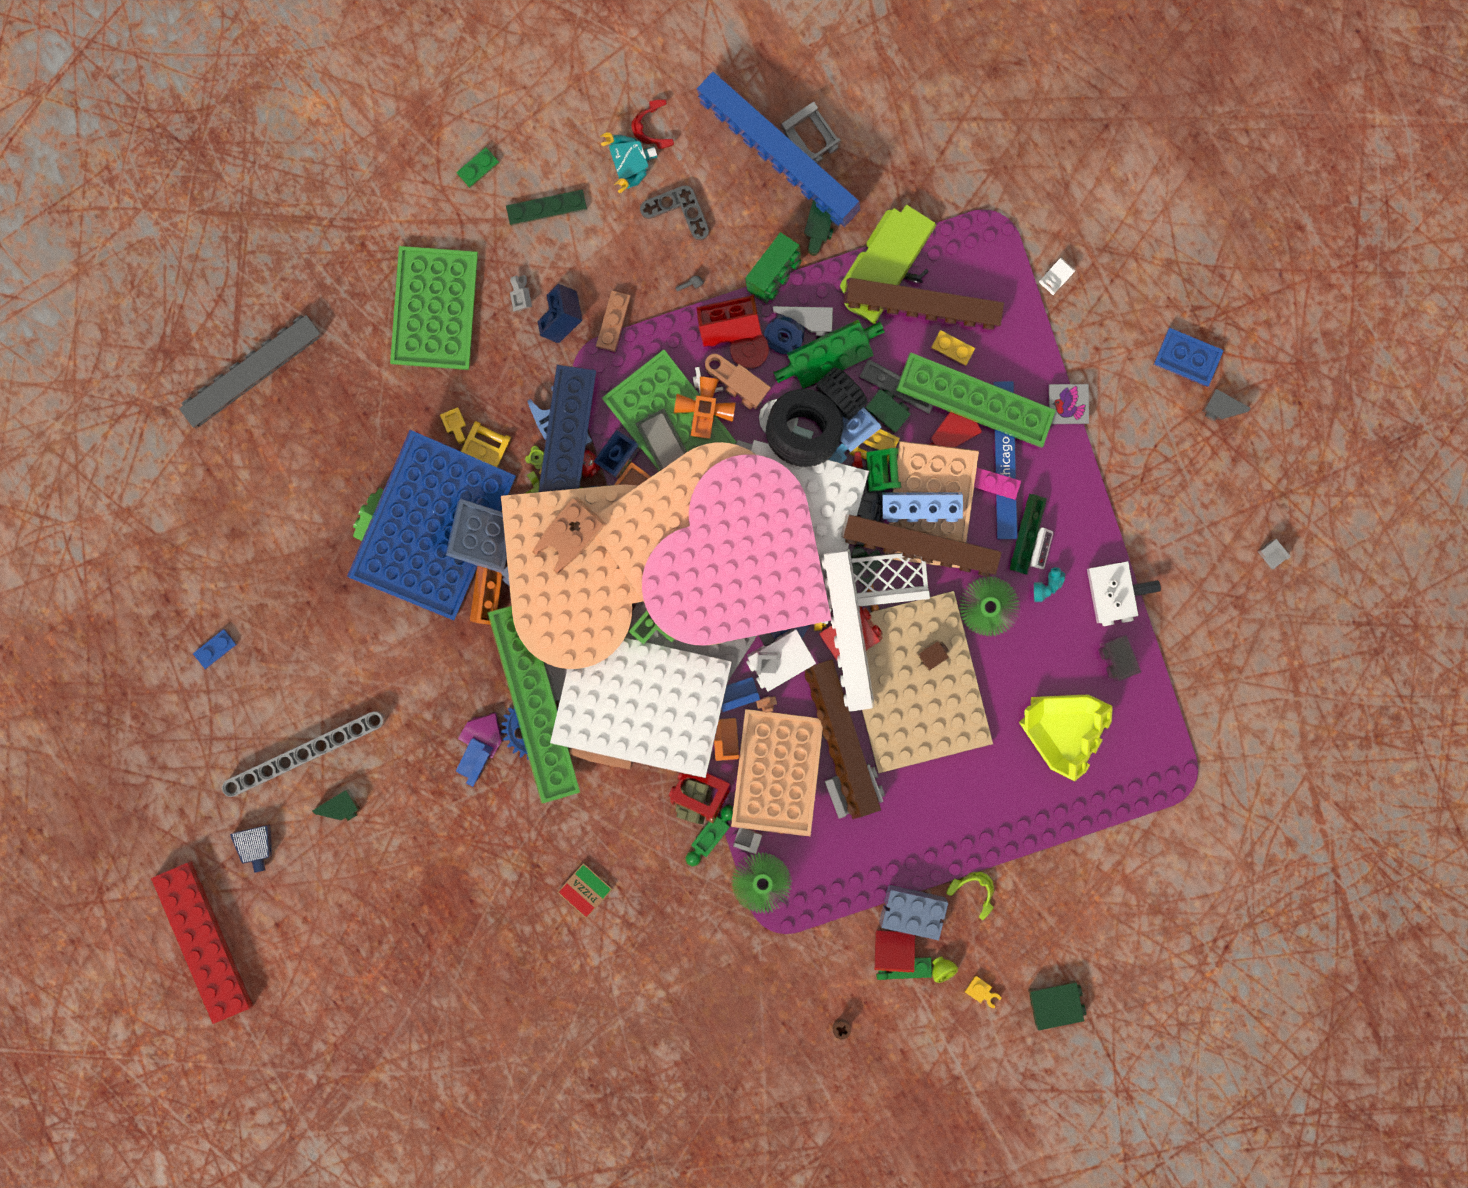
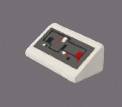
[1030,528,1053,569]

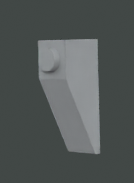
[773,306,833,337]

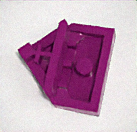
[458,712,504,758]

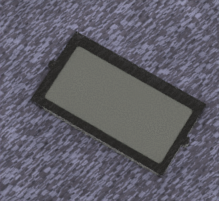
[635,408,687,471]

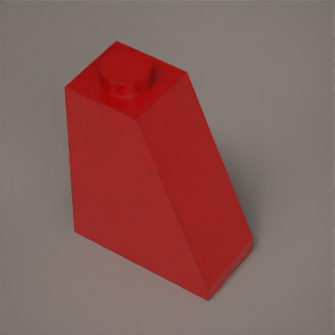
[929,412,982,448]

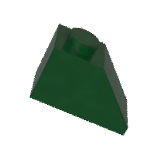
[312,789,360,821]

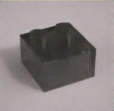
[1098,635,1141,681]

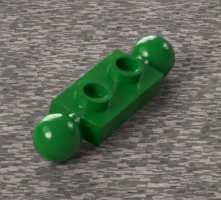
[685,805,734,867]

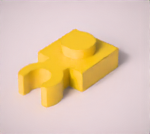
[964,975,1001,1008]

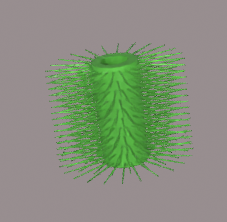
[959,577,1020,636]
[731,852,792,913]

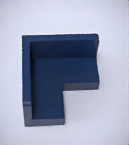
[537,283,583,343]

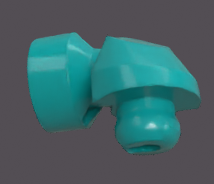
[1034,567,1065,602]

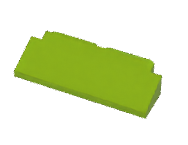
[840,204,937,324]

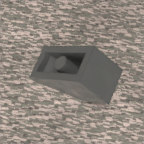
[1202,389,1251,421]

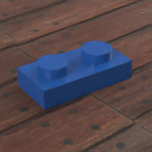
[193,629,237,669]

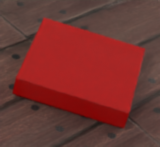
[874,931,915,972]

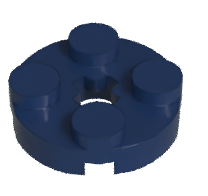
[764,315,805,354]

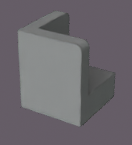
[1257,539,1291,569]
[756,652,778,675]
[733,828,762,854]

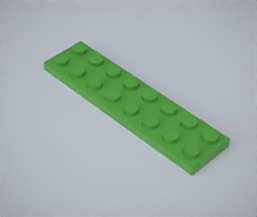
[896,353,1056,447]

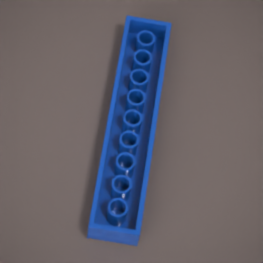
[697,71,860,227]

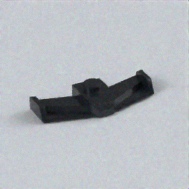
[851,466,884,547]

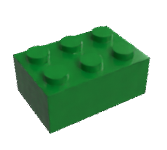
[745,232,802,304]

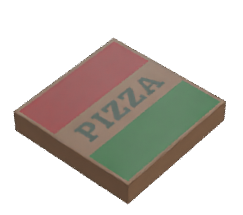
[557,863,613,919]

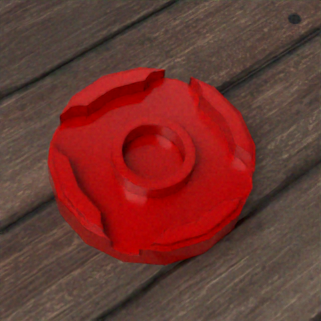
[730,334,769,369]

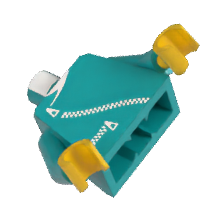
[600,132,657,193]

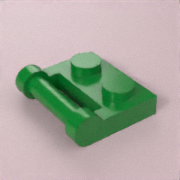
[866,448,902,492]

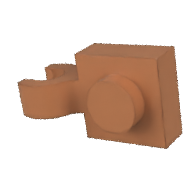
[756,696,777,713]

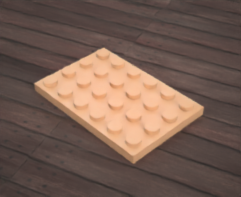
[884,441,979,568]
[731,709,823,836]

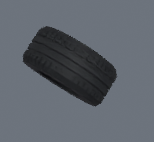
[766,389,844,467]

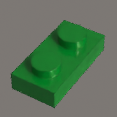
[456,147,499,188]

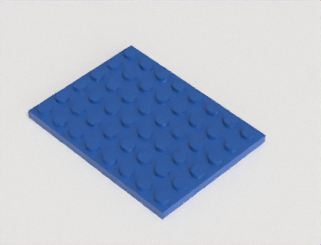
[347,430,516,620]

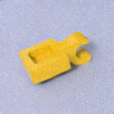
[440,407,466,444]

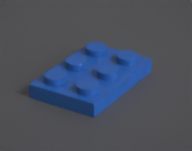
[1153,328,1224,387]

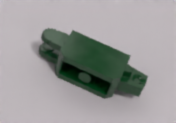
[804,200,834,256]

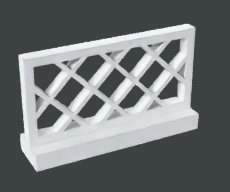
[851,553,930,606]

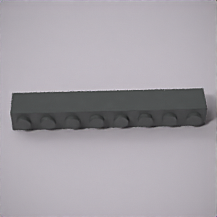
[179,315,323,429]

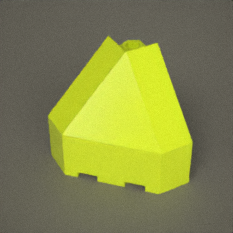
[1019,695,1112,781]

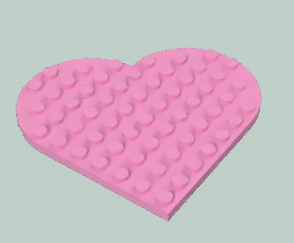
[642,455,831,645]

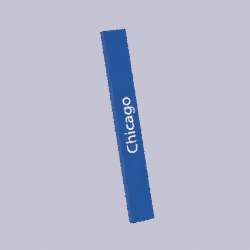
[993,381,1017,539]

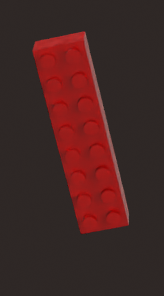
[151,861,253,1024]

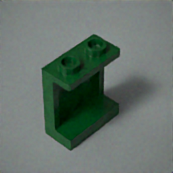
[1028,980,1087,1031]

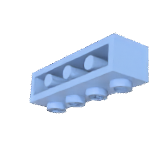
[882,492,963,522]

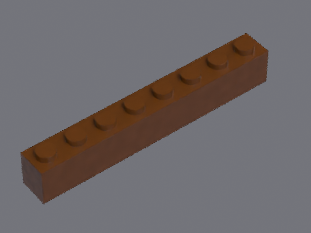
[843,278,1004,330]
[841,514,1002,577]
[804,659,881,819]

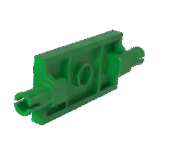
[773,320,885,389]

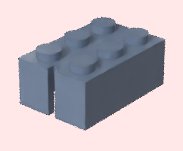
[879,884,948,940]

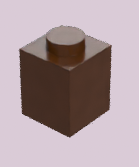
[917,640,949,671]

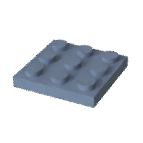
[446,499,507,573]

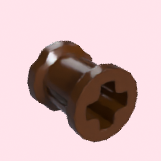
[832,1019,851,1040]

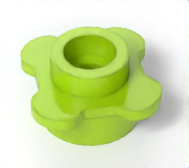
[525,446,544,469]

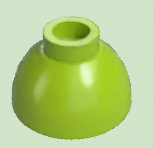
[932,957,958,983]

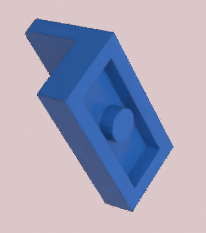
[721,677,760,712]
[456,738,493,787]

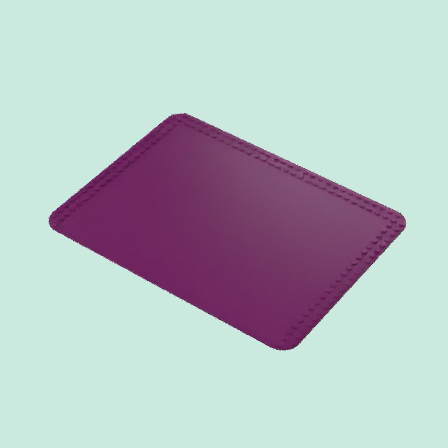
[573,210,1198,934]

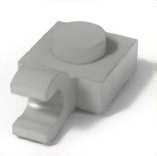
[510,275,532,311]

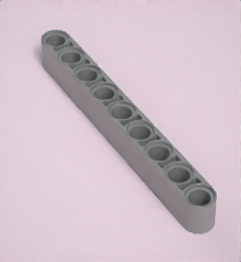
[222,711,385,797]

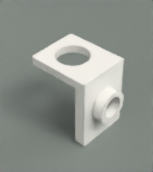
[1039,258,1075,295]
[693,367,723,393]

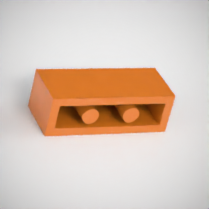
[470,565,502,625]

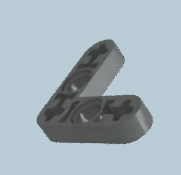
[640,185,709,241]

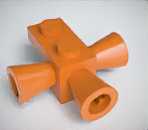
[674,377,736,439]

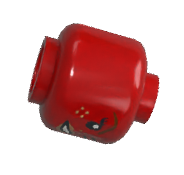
[581,449,601,478]

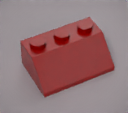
[696,295,762,347]

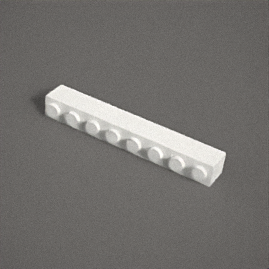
[822,549,875,711]

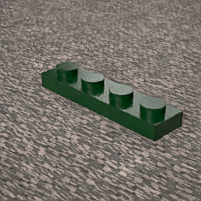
[506,189,587,226]
[1009,493,1047,575]

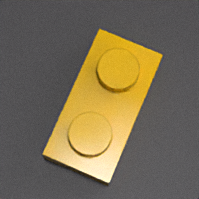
[931,330,975,366]

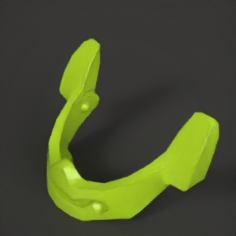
[946,872,994,920]

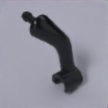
[903,269,929,284]

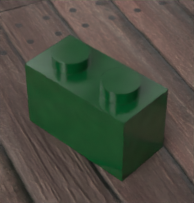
[865,389,911,433]

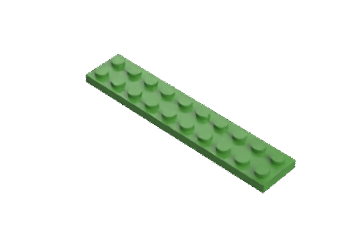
[488,606,580,804]

